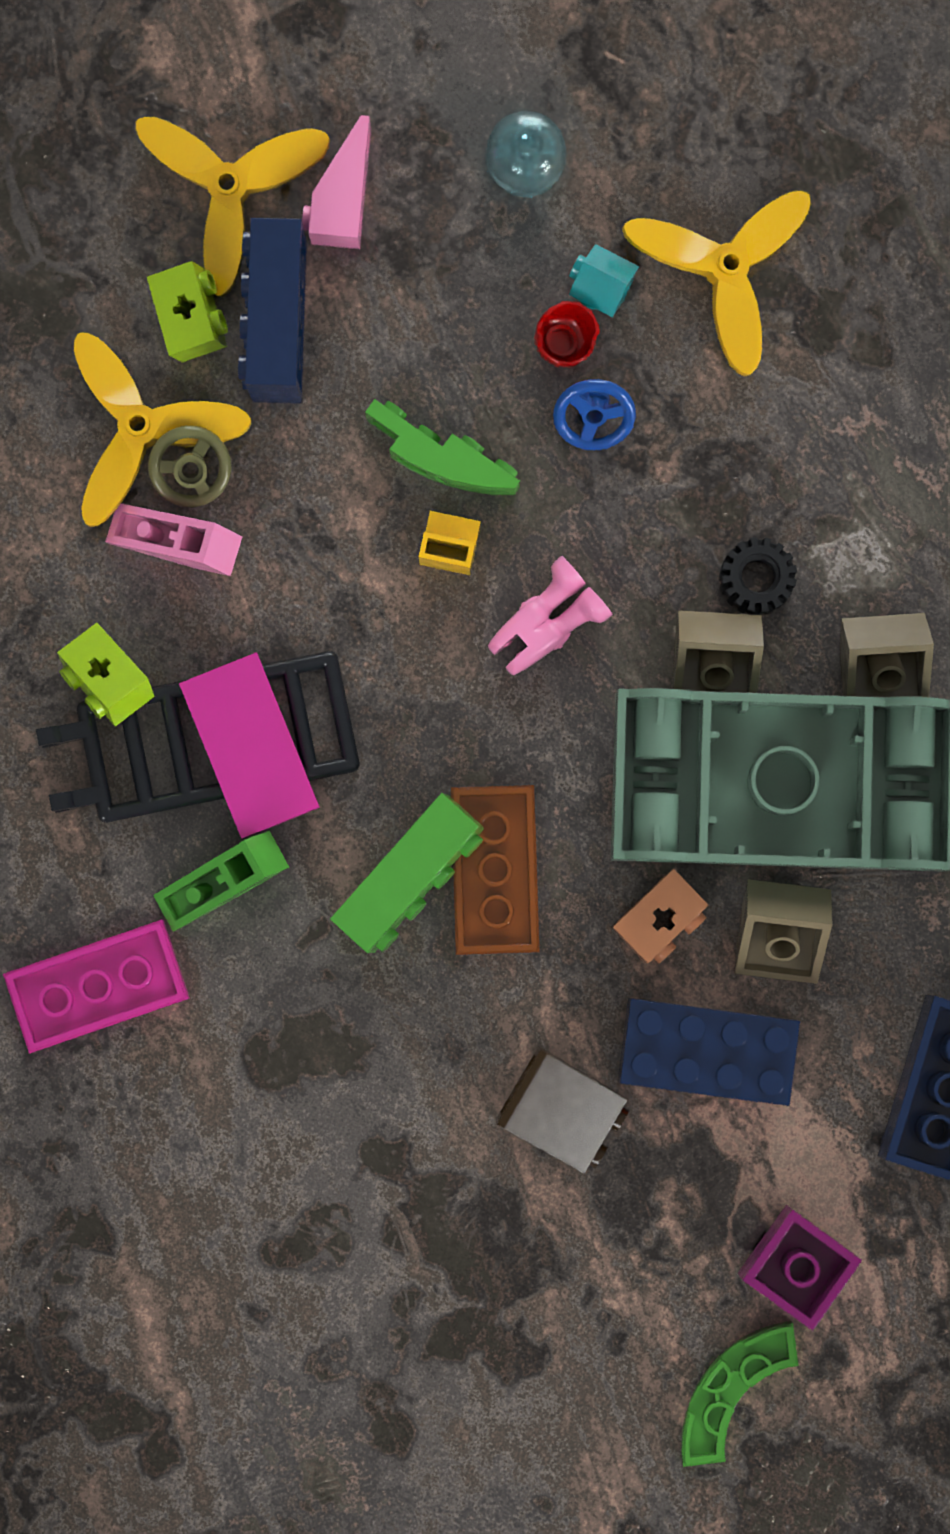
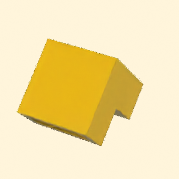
[419,511,481,575]

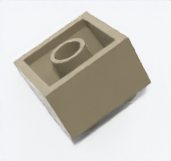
[672,610,764,693]
[840,613,934,697]
[734,879,832,984]

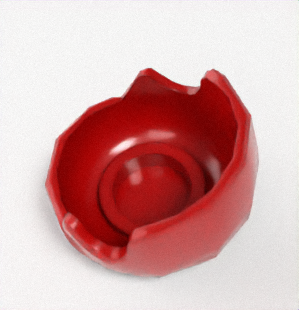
[534,301,600,368]

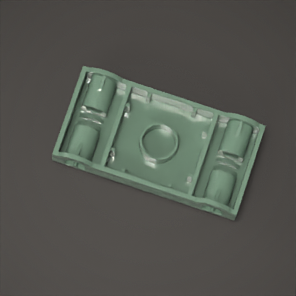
[611,688,950,872]

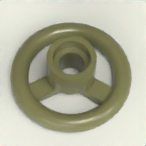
[148,426,231,507]

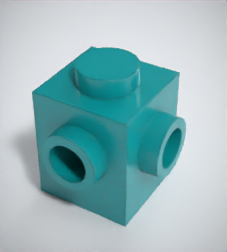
[569,244,639,317]

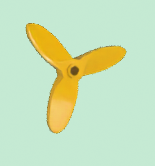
[136,117,330,297]
[622,191,811,376]
[74,332,252,527]

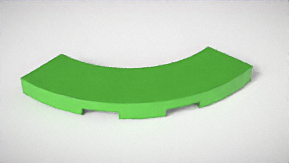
[681,1321,799,1467]

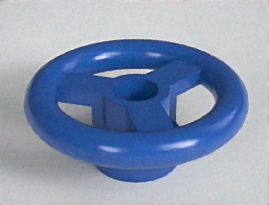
[553,379,636,450]

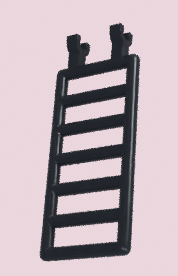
[36,651,360,823]

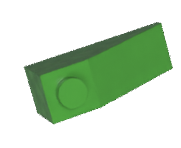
[153,830,289,932]

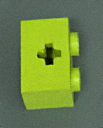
[147,261,228,362]
[57,623,155,727]

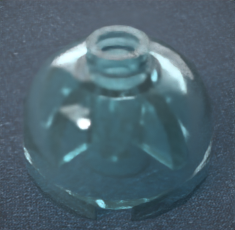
[485,110,567,197]

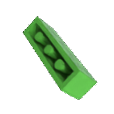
[330,793,485,953]

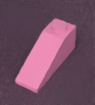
[302,115,371,249]
[105,504,242,576]

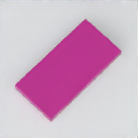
[179,652,320,839]
[3,919,190,1054]

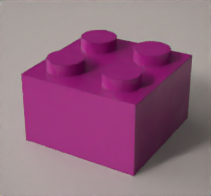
[737,1205,862,1331]

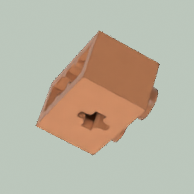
[611,869,709,964]

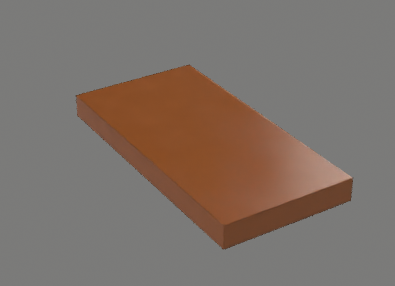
[451,785,540,955]

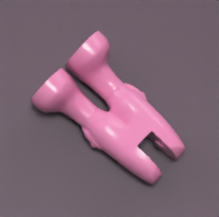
[488,556,613,676]

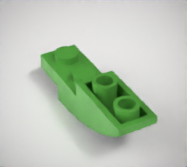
[365,399,520,495]

